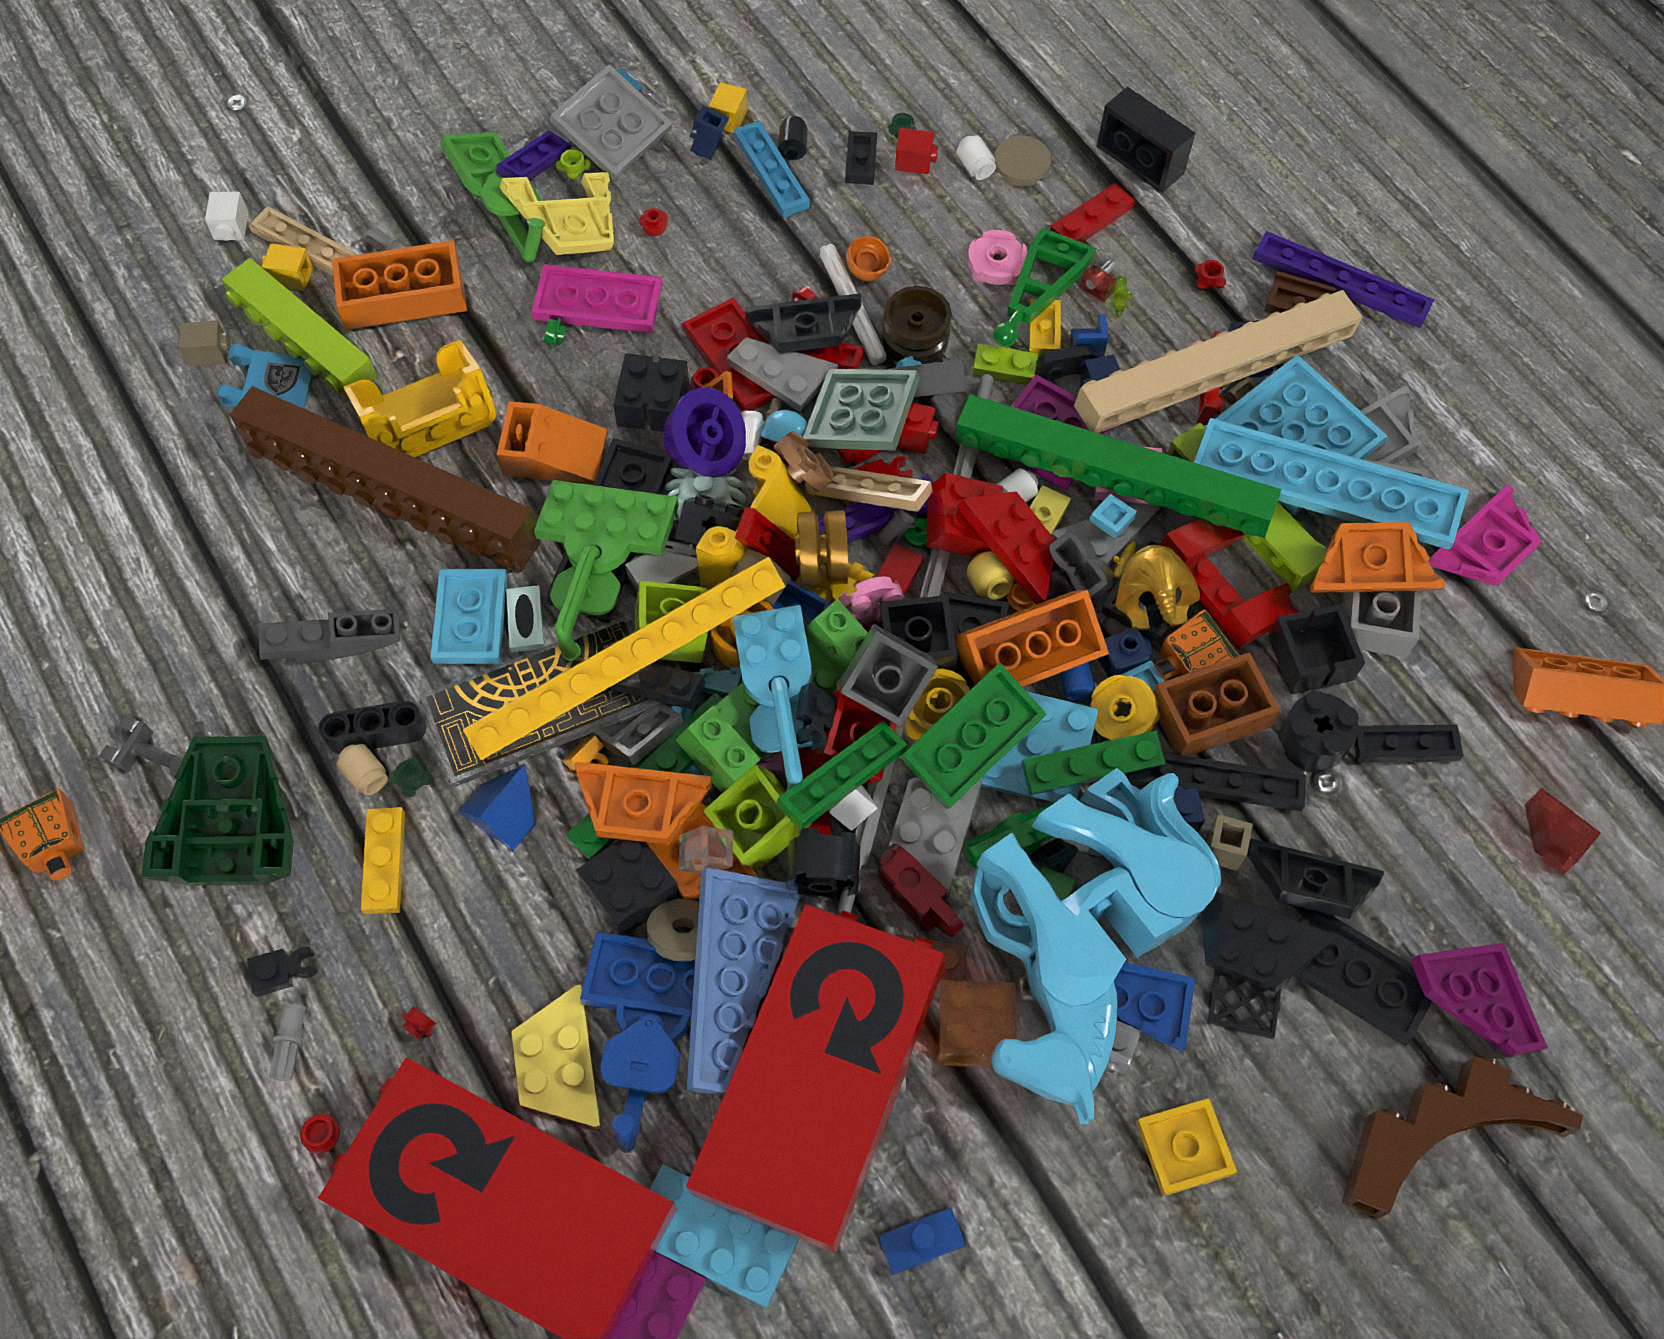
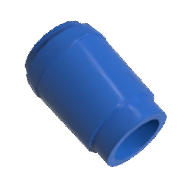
[1060,662,1095,703]

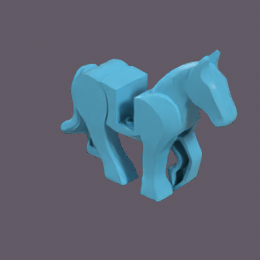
[970,768,1221,1124]

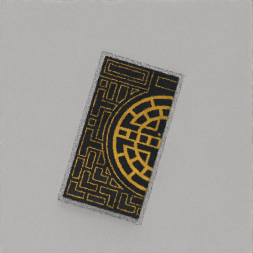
[419,615,666,788]

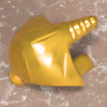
[1115,545,1200,631]

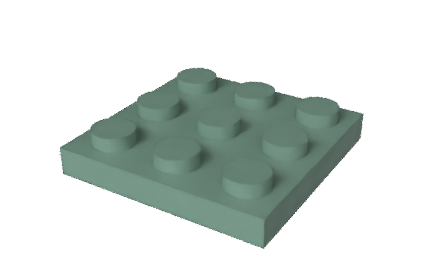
[803,369,920,451]

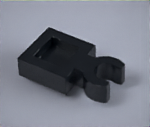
[796,683,837,751]
[247,947,317,997]

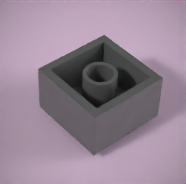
[838,624,938,727]

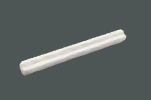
[820,244,886,366]

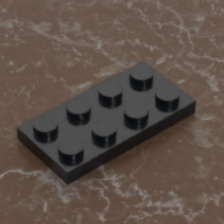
[1293,909,1432,1046]

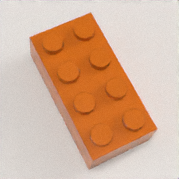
[332,240,467,330]

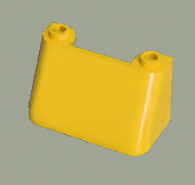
[343,339,497,457]
[696,445,811,590]

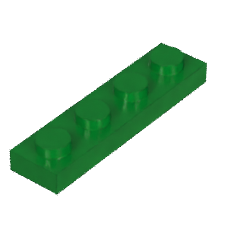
[777,721,908,830]
[1021,731,1166,795]

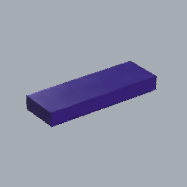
[496,130,572,181]

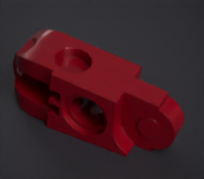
[878,843,964,938]

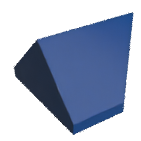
[459,764,536,851]

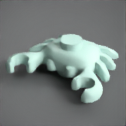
[665,468,746,534]

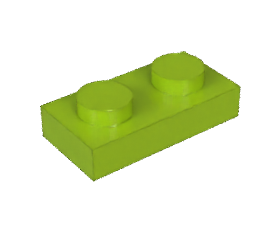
[972,343,1039,384]

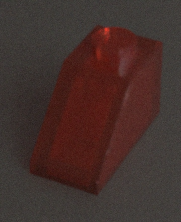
[1524,787,1601,874]

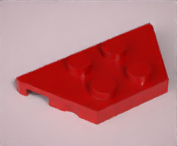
[957,491,1056,605]

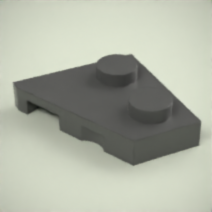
[587,701,684,766]

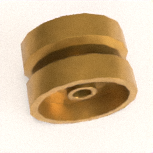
[795,510,848,586]

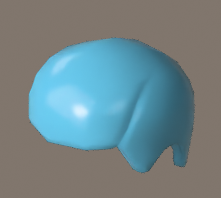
[761,410,808,443]

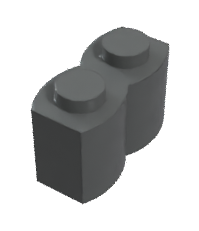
[1049,531,1116,598]

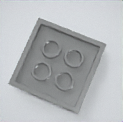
[549,64,673,180]

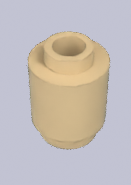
[337,744,388,796]

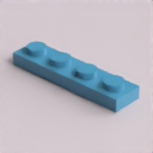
[734,120,810,218]

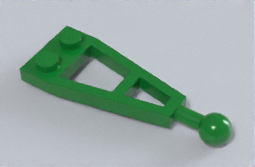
[993,228,1097,347]

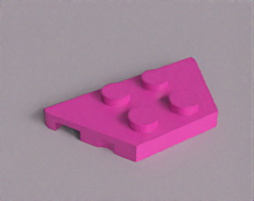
[1428,484,1542,587]

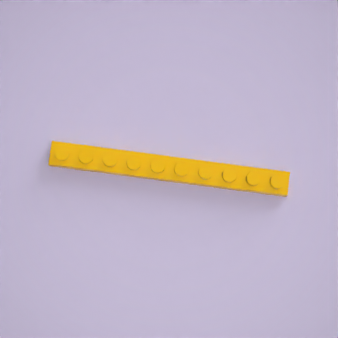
[463,557,785,760]

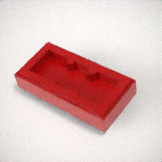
[798,343,865,369]

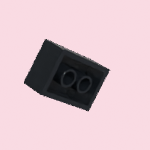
[1096,86,1196,193]

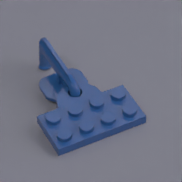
[580,932,695,1153]

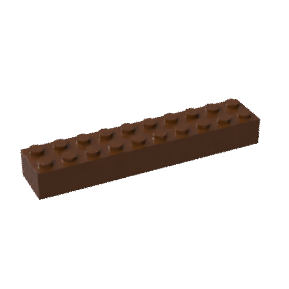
[230,386,541,573]

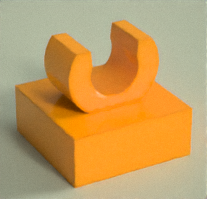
[562,736,609,770]

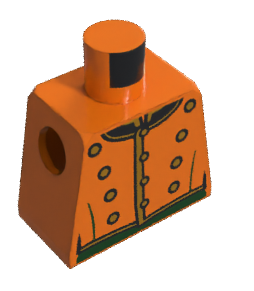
[1154,610,1239,681]
[0,788,84,881]

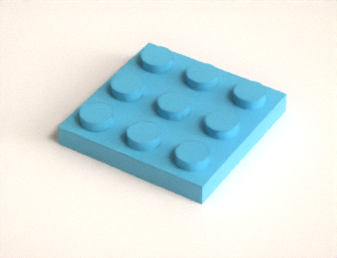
[981,691,1099,804]

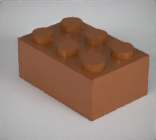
[1154,652,1281,757]

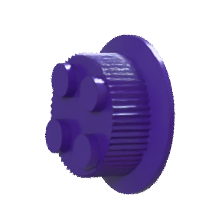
[663,387,746,478]

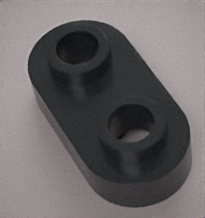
[1036,345,1098,380]

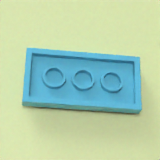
[650,1164,799,1309]

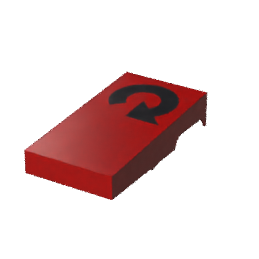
[686,904,946,1253]
[318,1057,677,1339]

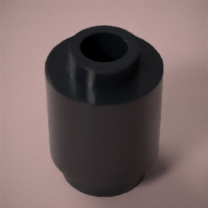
[778,116,808,160]

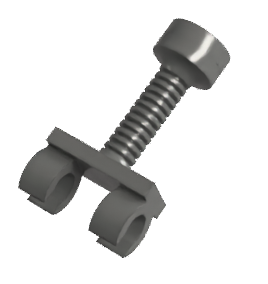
[98,716,186,778]

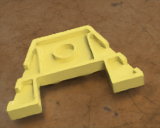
[499,172,614,255]

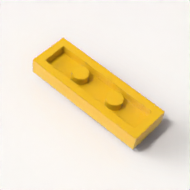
[361,807,405,914]

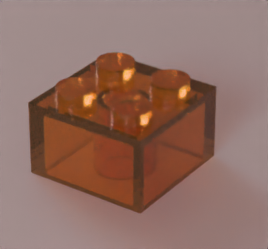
[937,980,1016,1067]

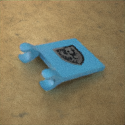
[217,344,313,409]

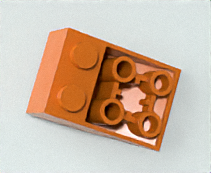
[497,401,607,484]

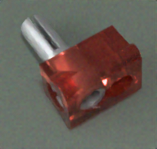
[1079,260,1118,302]

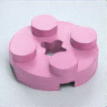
[968,230,1028,285]
[838,576,904,625]

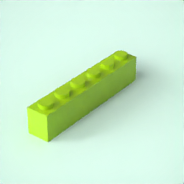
[222,258,377,398]
[1168,423,1327,593]

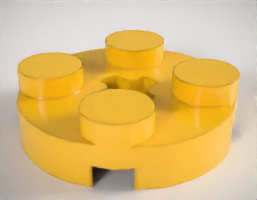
[1091,675,1160,740]

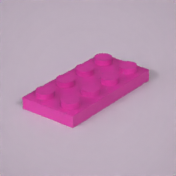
[531,264,663,333]

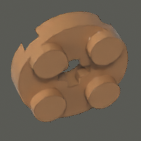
[774,431,833,493]

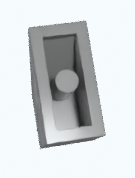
[625,551,700,593]

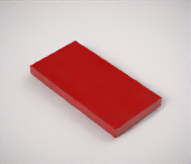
[681,297,777,411]

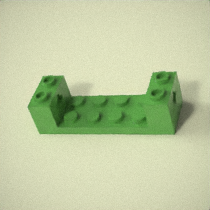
[675,599,868,793]

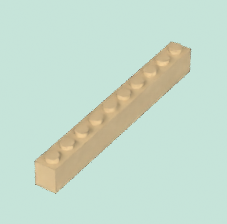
[1074,290,1363,433]

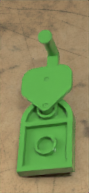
[440,132,545,263]

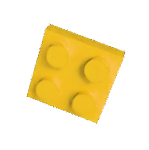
[1136,1098,1238,1197]

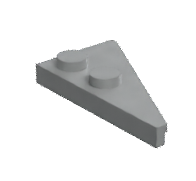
[1052,503,1165,566]

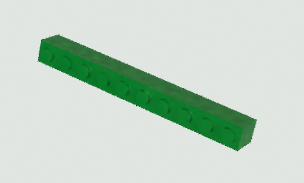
[956,394,1282,538]

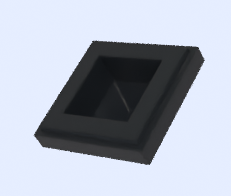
[1030,838,1078,873]

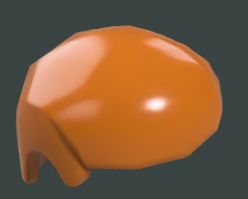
[846,235,891,282]

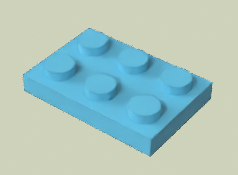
[430,569,508,664]

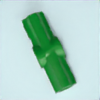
[964,800,1058,870]

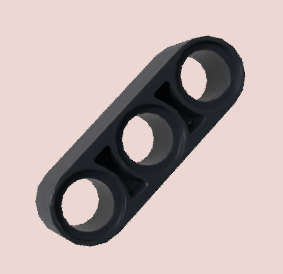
[318,701,427,754]

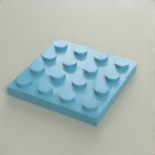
[1205,354,1387,516]

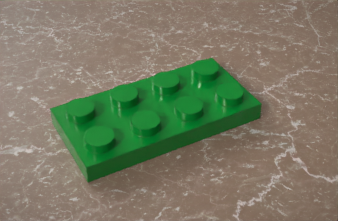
[899,663,1047,809]

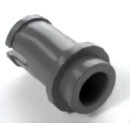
[877,508,918,547]

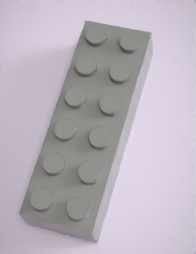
[1343,459,1428,658]

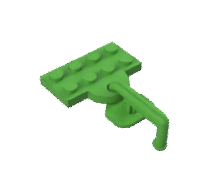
[534,480,679,661]

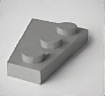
[727,337,838,412]

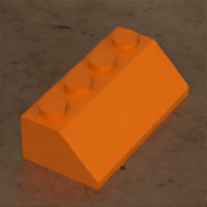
[954,590,1109,687]
[1513,647,1664,727]

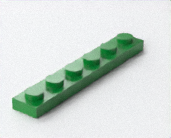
[566,692,723,860]

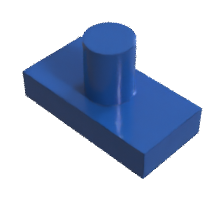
[878,1207,966,1276]

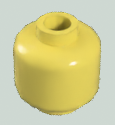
[966,551,1014,600]

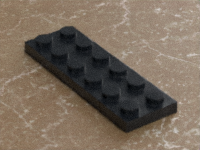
[545,438,674,621]

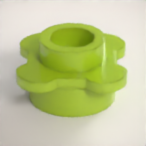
[556,149,591,180]

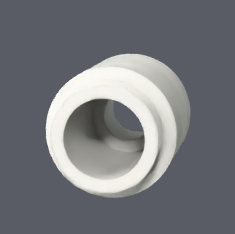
[956,135,996,180]
[996,468,1038,502]

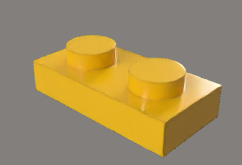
[1028,299,1061,356]

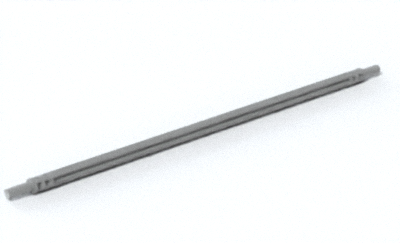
[835,374,994,916]

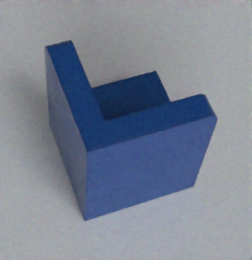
[1070,314,1109,358]

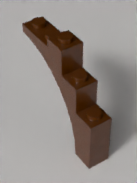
[1342,1056,1583,1219]

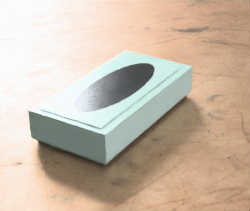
[506,585,545,653]

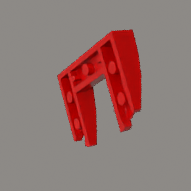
[1159,519,1299,649]

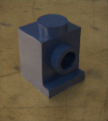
[690,106,729,160]

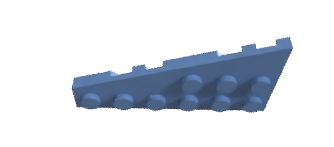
[687,867,803,1096]

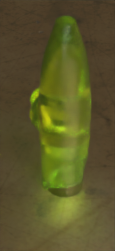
[1114,276,1132,318]

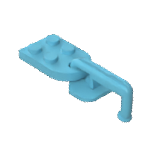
[733,605,813,792]

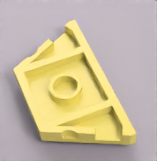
[511,985,601,1130]

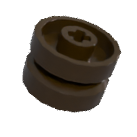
[882,286,952,364]

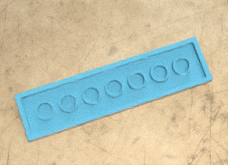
[1194,418,1469,550]

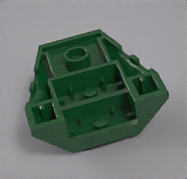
[141,735,294,886]

